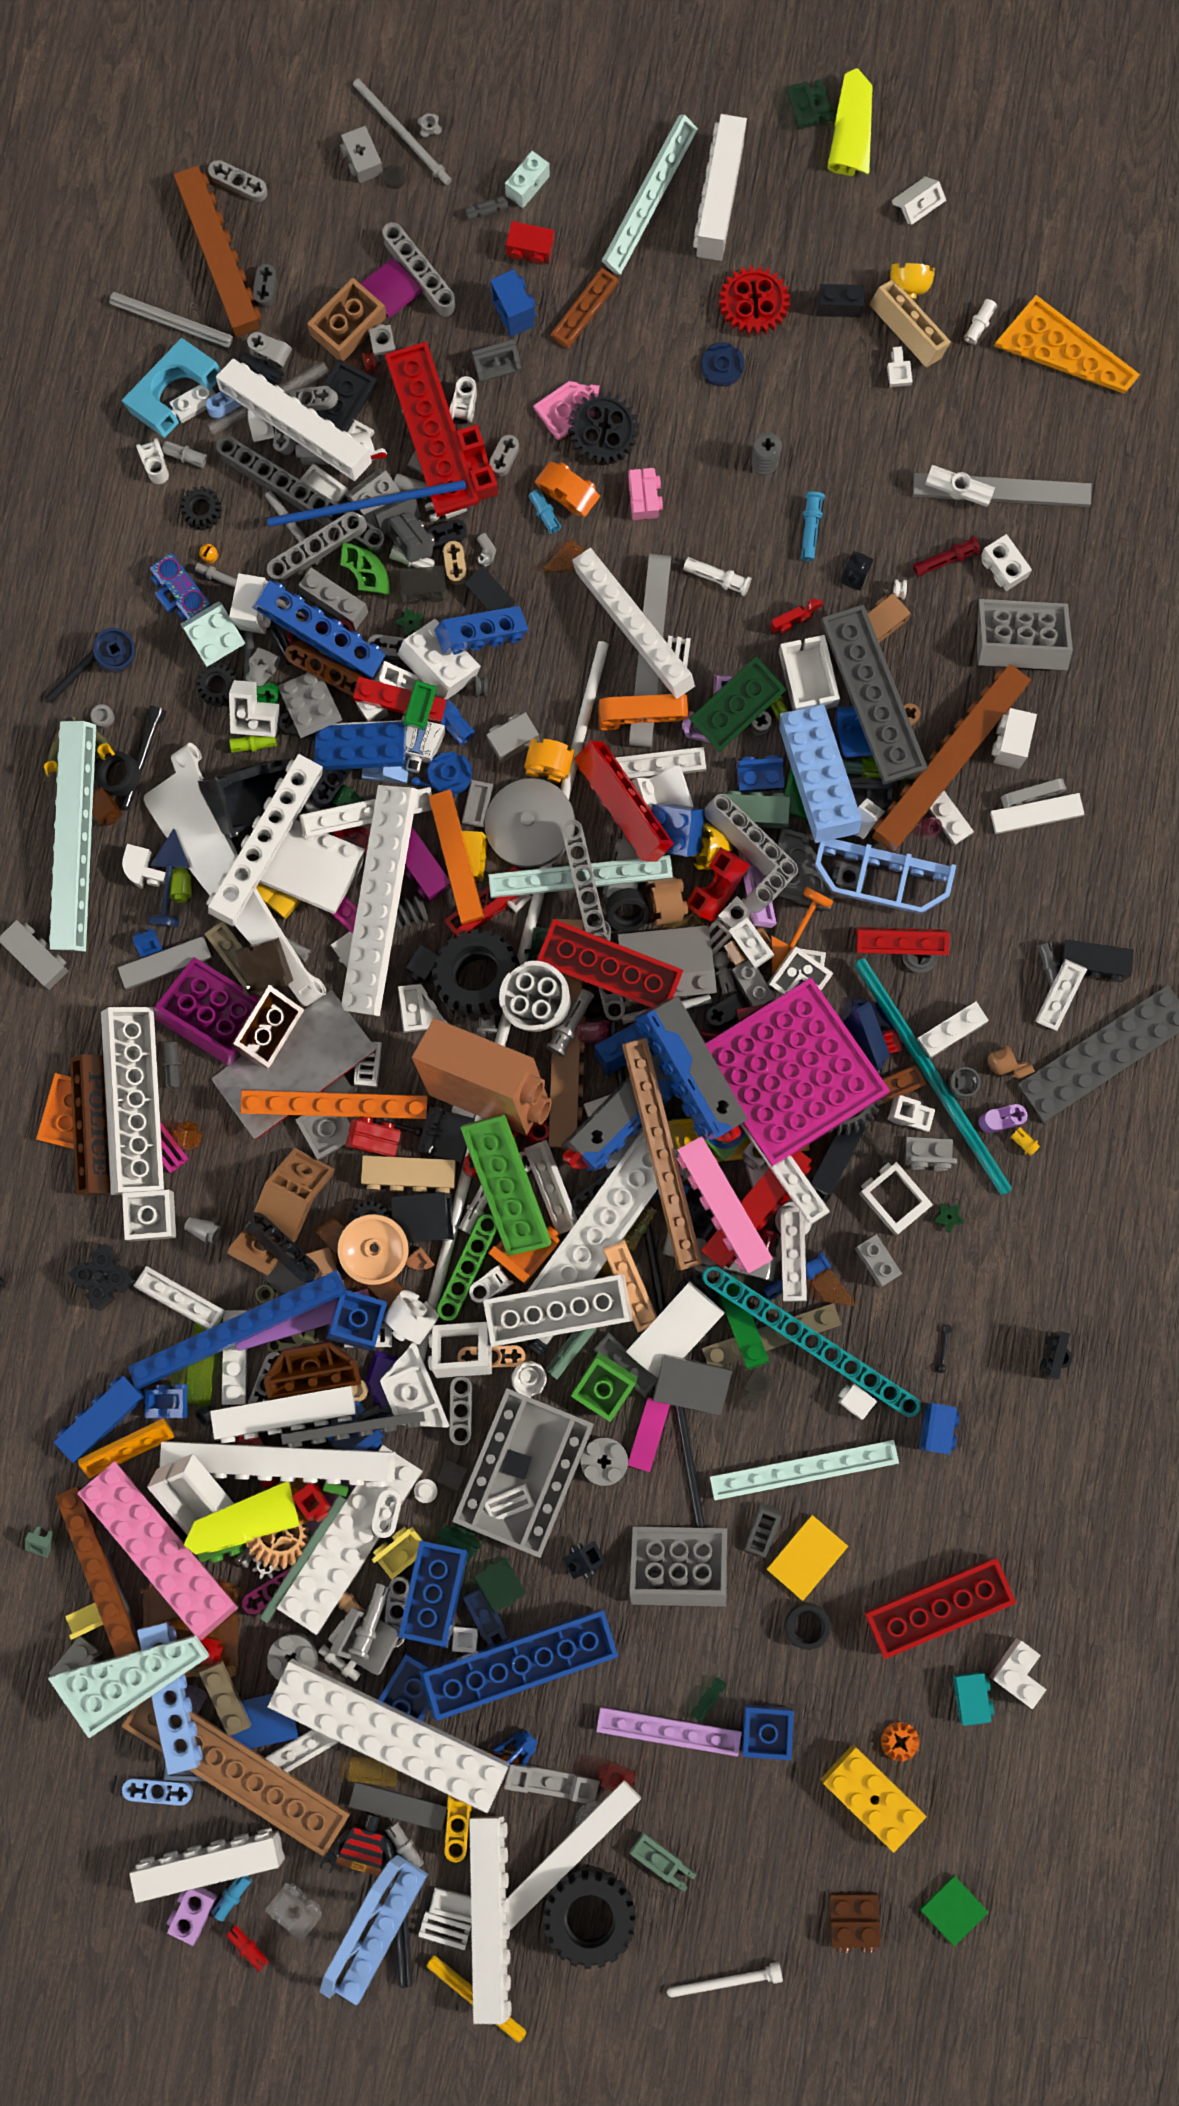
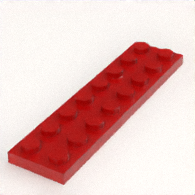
[385,341,479,517]

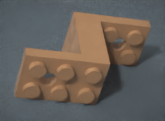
[227,1148,335,1275]

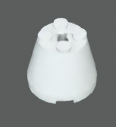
[499,961,571,1032]

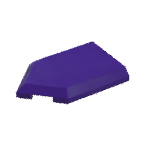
[365,1350,399,1418]

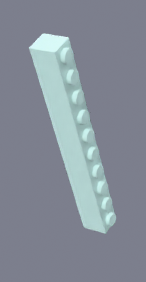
[49,721,96,952]

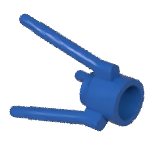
[492,1729,538,1765]

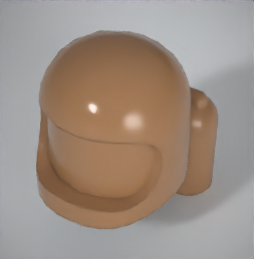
[988,1042,1035,1079]

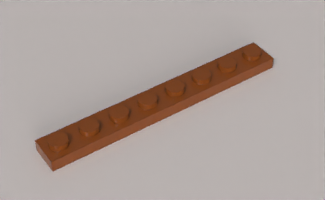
[55,1486,141,1657]

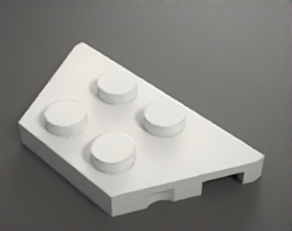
[380,1343,450,1427]

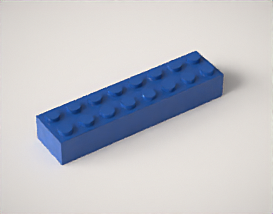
[419,1609,618,1721]

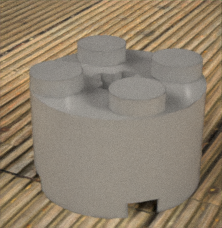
[581,1437,628,1486]
[267,1632,318,1681]

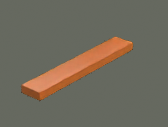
[429,789,484,924]

